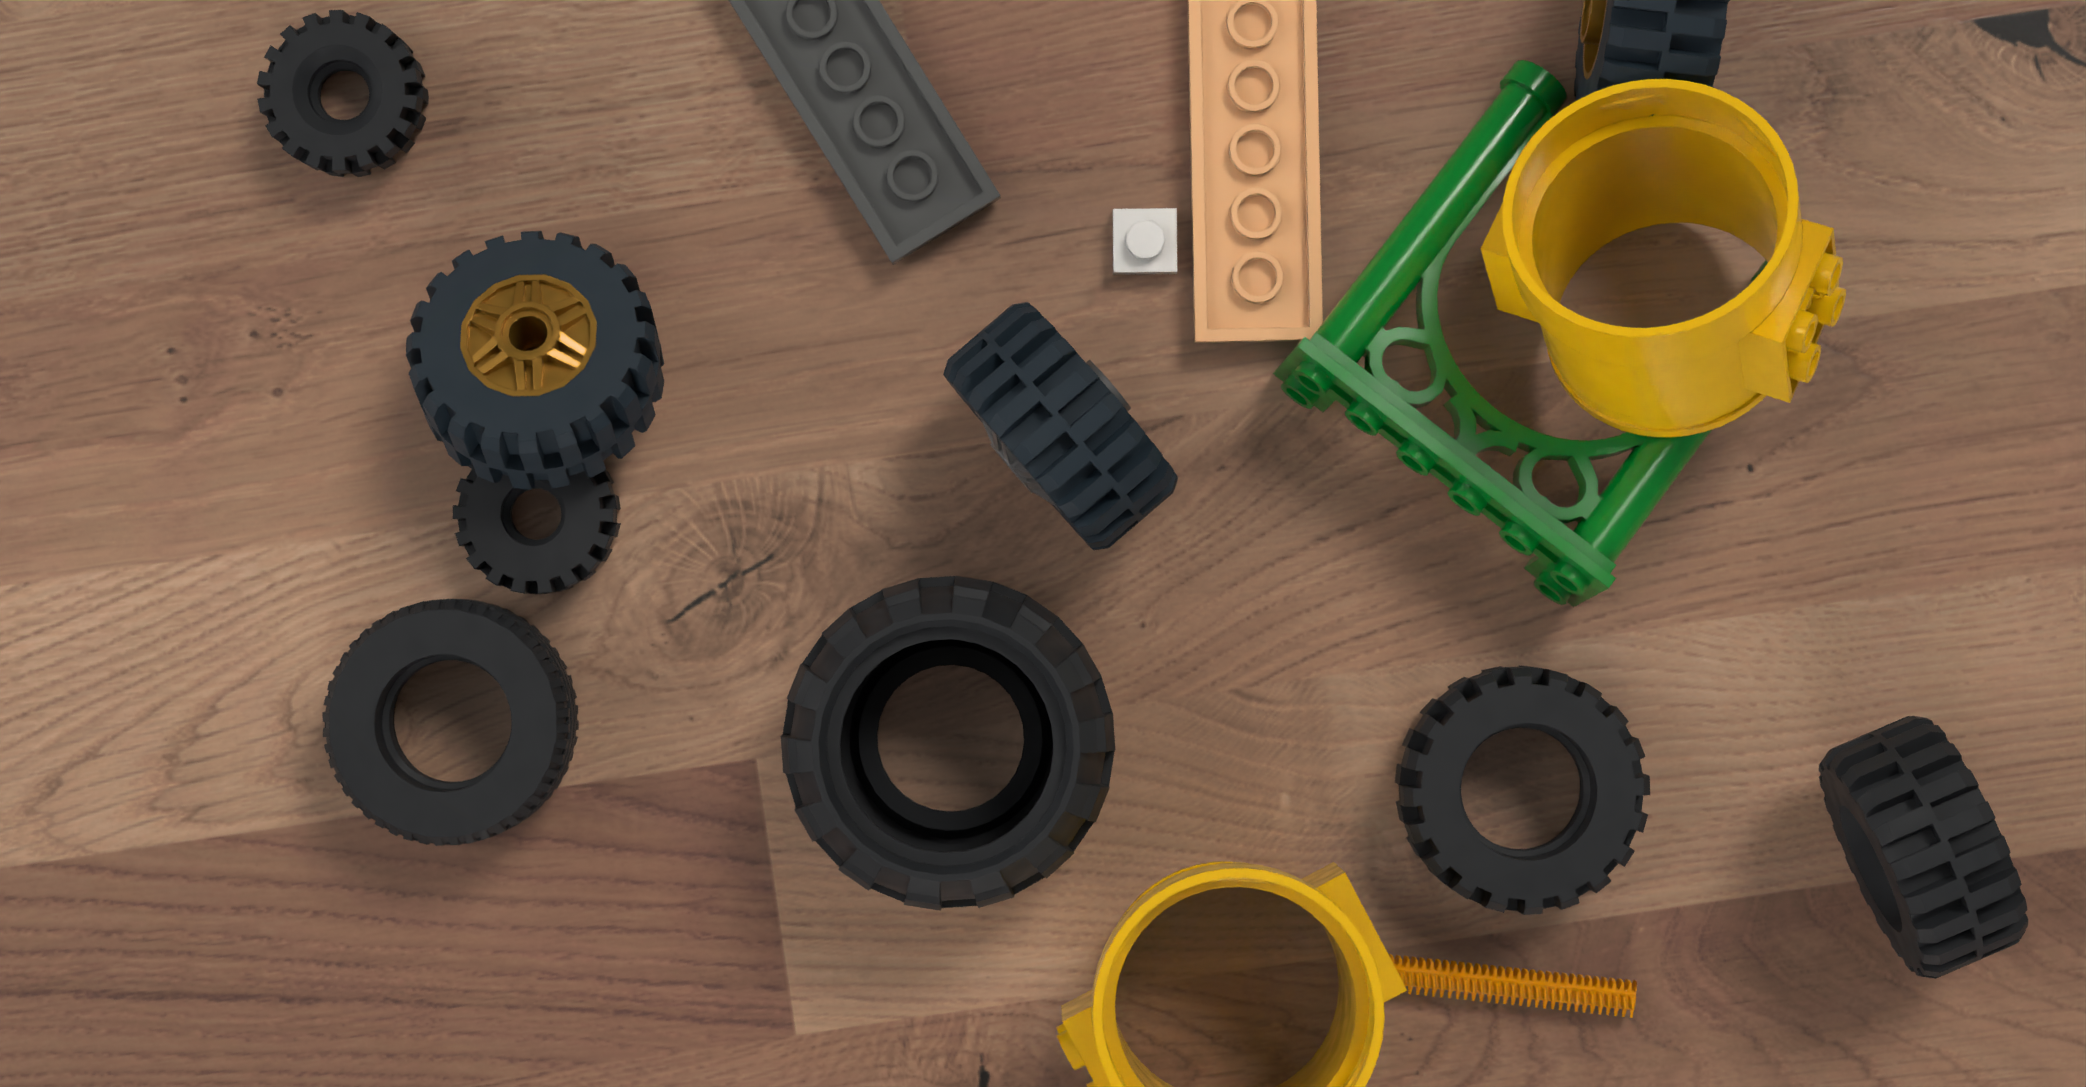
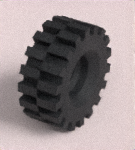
[257,10,429,177]
[453,464,621,594]

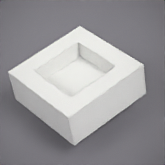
[1112,208,1177,275]

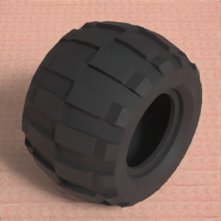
[781,576,1116,911]

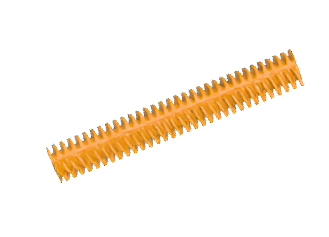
[1389,954,1637,1018]

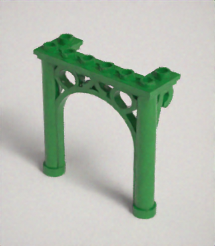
[1273,60,1768,607]

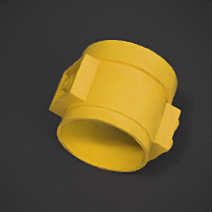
[1480,79,1846,438]
[1056,861,1407,1087]

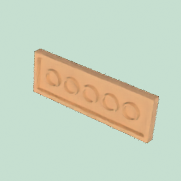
[1187,0,1323,343]

